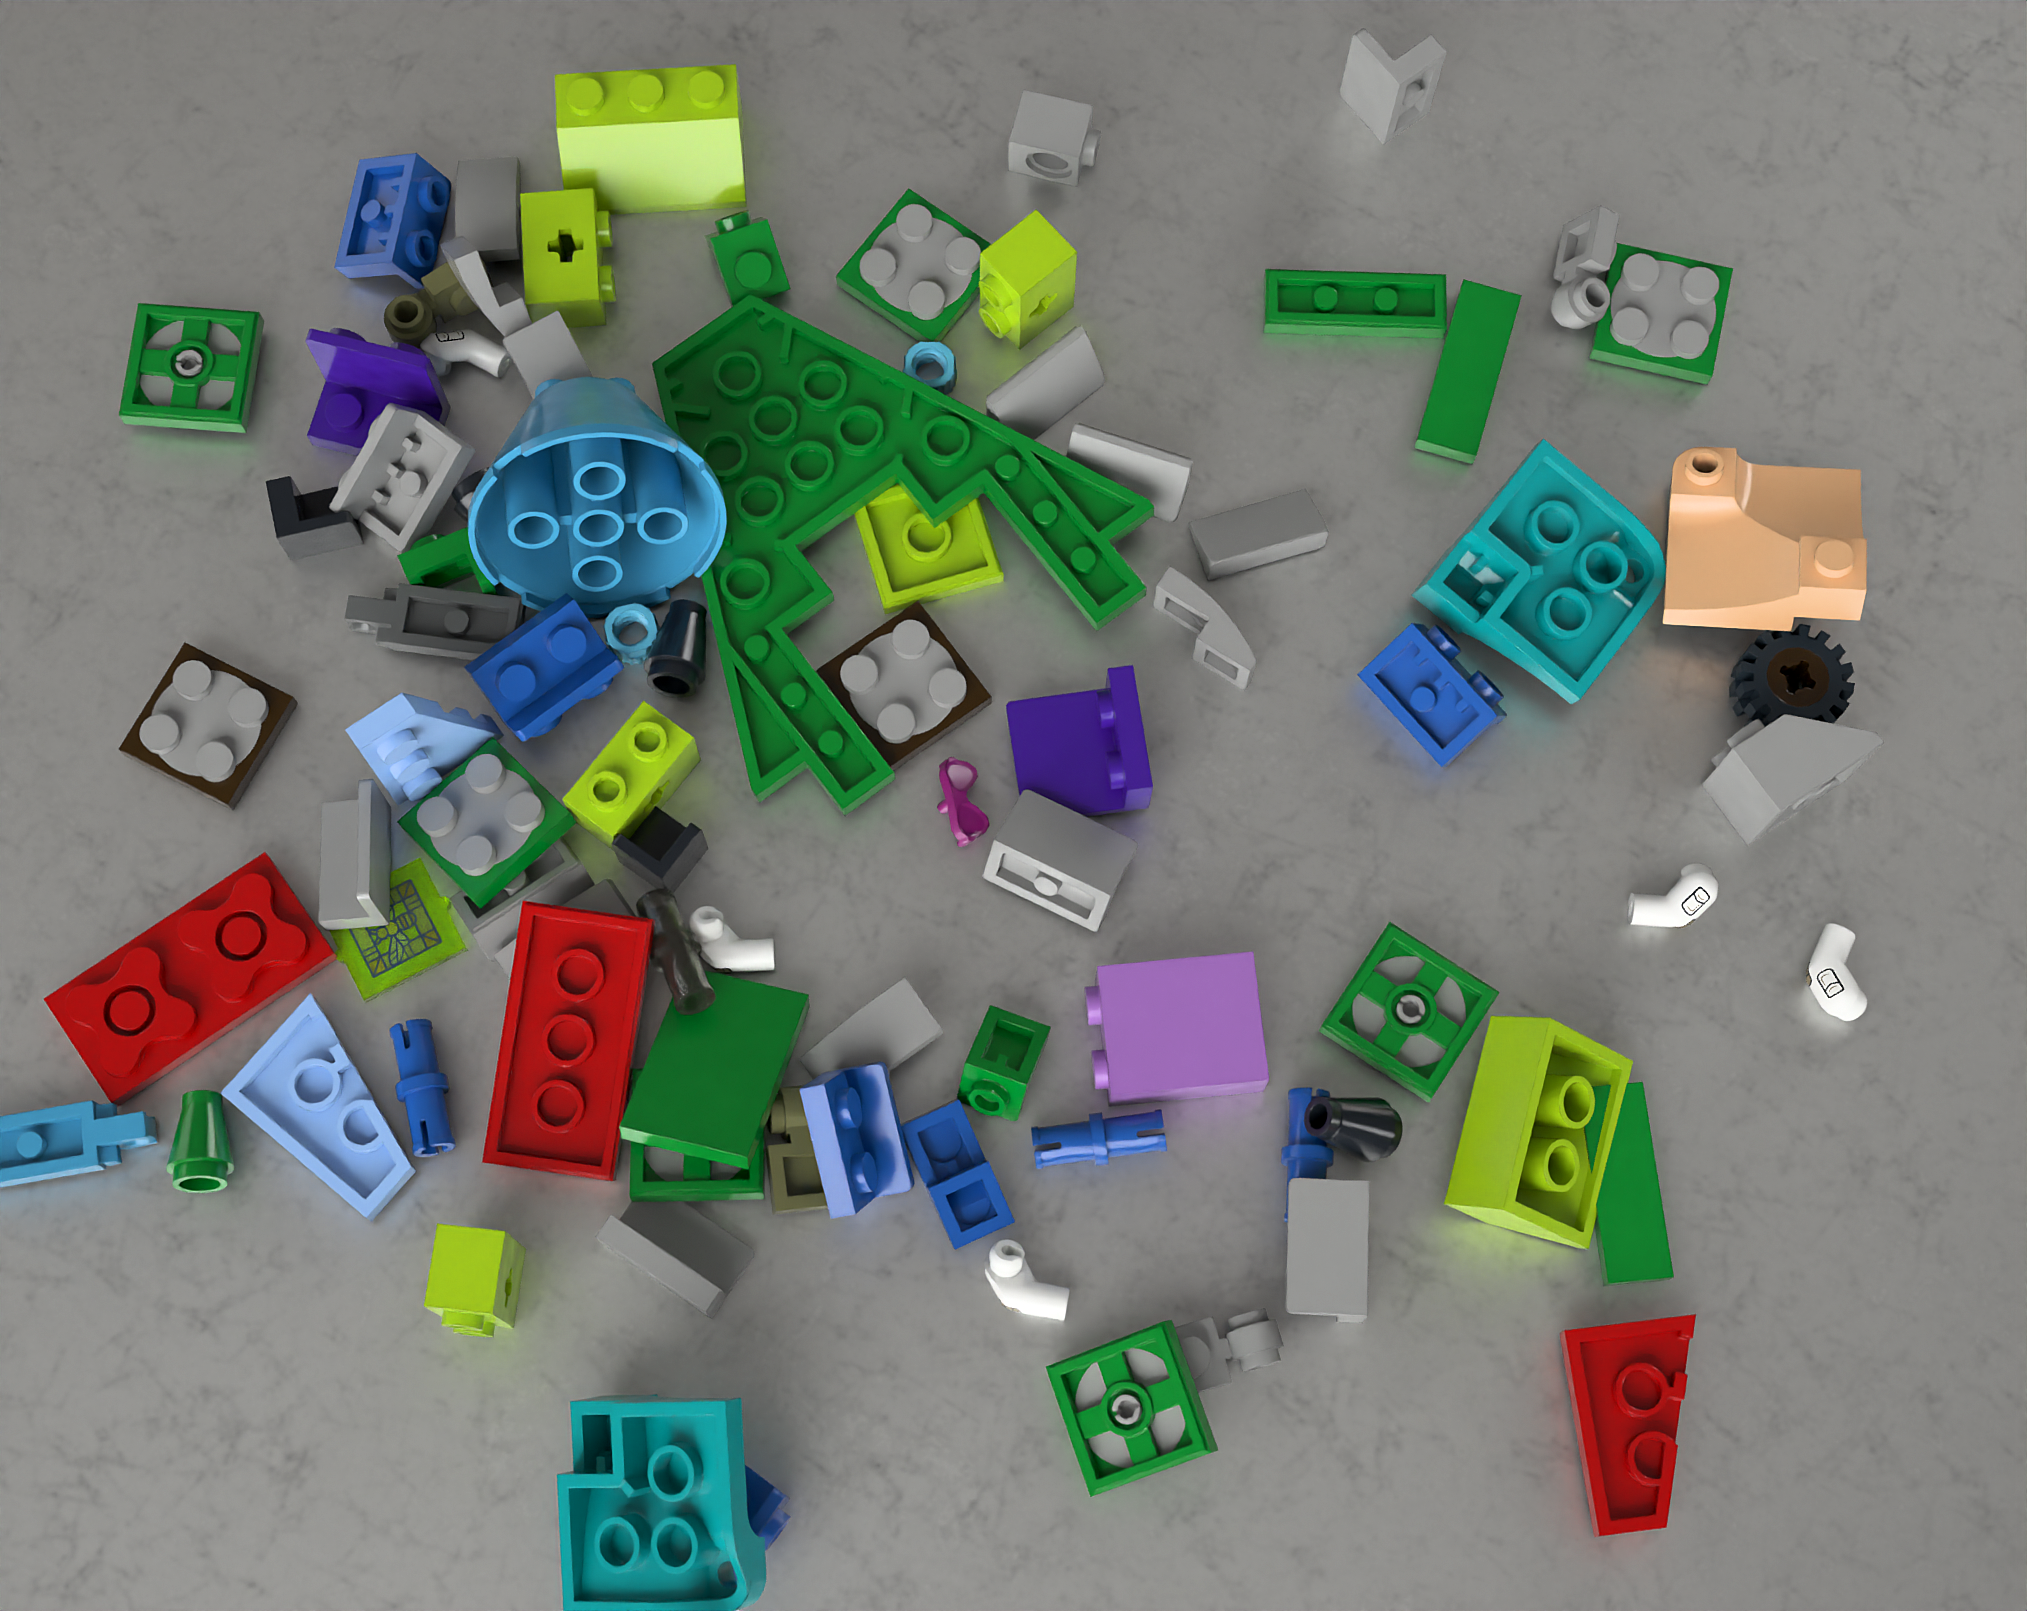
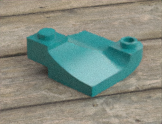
[1411,439,1666,704]
[557,1394,766,1611]

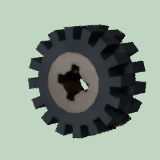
[1729,624,1855,727]

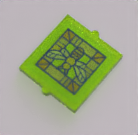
[329,858,468,1003]

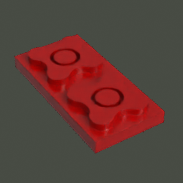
[44,852,339,1107]
[482,901,655,1181]

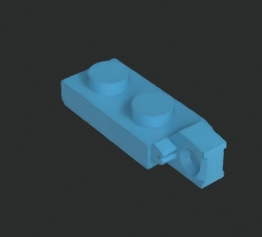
[0,1100,158,1188]

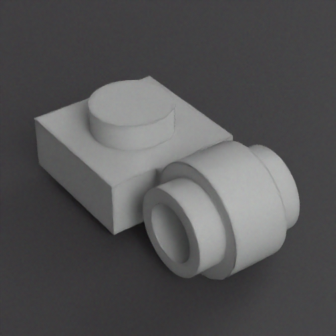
[1551,205,1620,330]
[1175,1308,1284,1393]

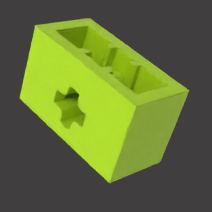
[520,188,616,328]
[979,209,1077,350]
[562,701,701,851]
[424,1223,526,1337]

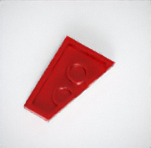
[1559,1314,1696,1537]

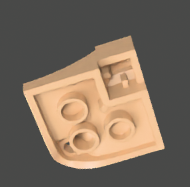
[1663,447,1867,631]

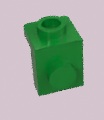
[705,210,791,307]
[397,527,498,595]

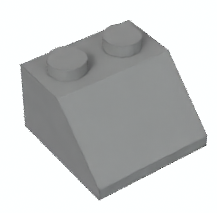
[1702,714,1884,846]

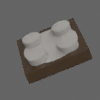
[816,601,992,771]
[119,642,298,811]

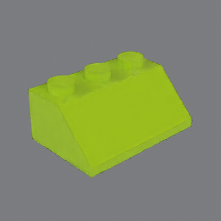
[555,64,747,215]
[1444,1016,1633,1249]

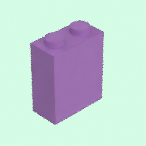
[1084,951,1269,1107]

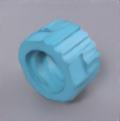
[903,341,957,395]
[603,602,660,665]

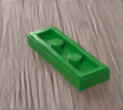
[1263,269,1447,339]
[1414,279,1522,464]
[1583,1082,1674,1286]

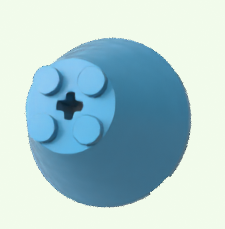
[467,377,727,618]

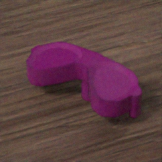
[937,757,990,847]

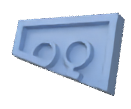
[345,693,504,806]
[221,993,416,1222]

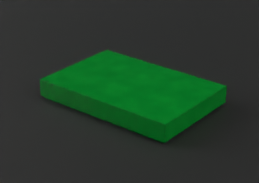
[619,966,810,1170]

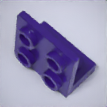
[305,328,451,456]
[1006,665,1153,817]

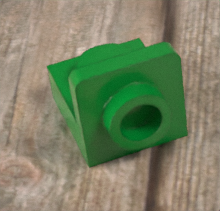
[957,1005,1051,1121]

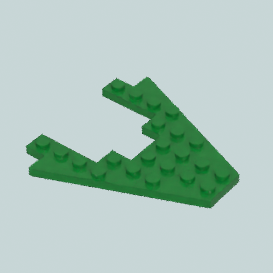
[652,294,1154,816]

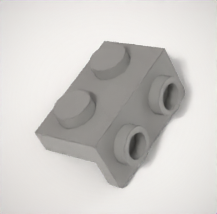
[329,403,476,553]

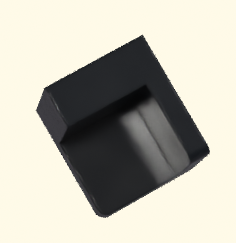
[266,476,364,560]
[611,806,709,898]

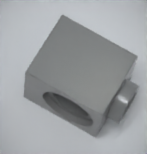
[1008,89,1101,187]

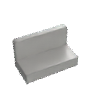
[1340,28,1447,145]
[319,779,391,931]
[982,790,1138,933]
[1286,1178,1370,1323]
[595,1201,755,1319]

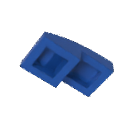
[901,1099,1015,1250]

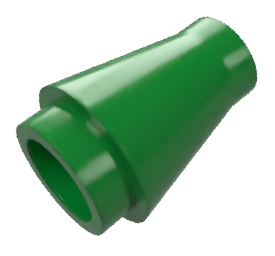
[166,1090,235,1193]

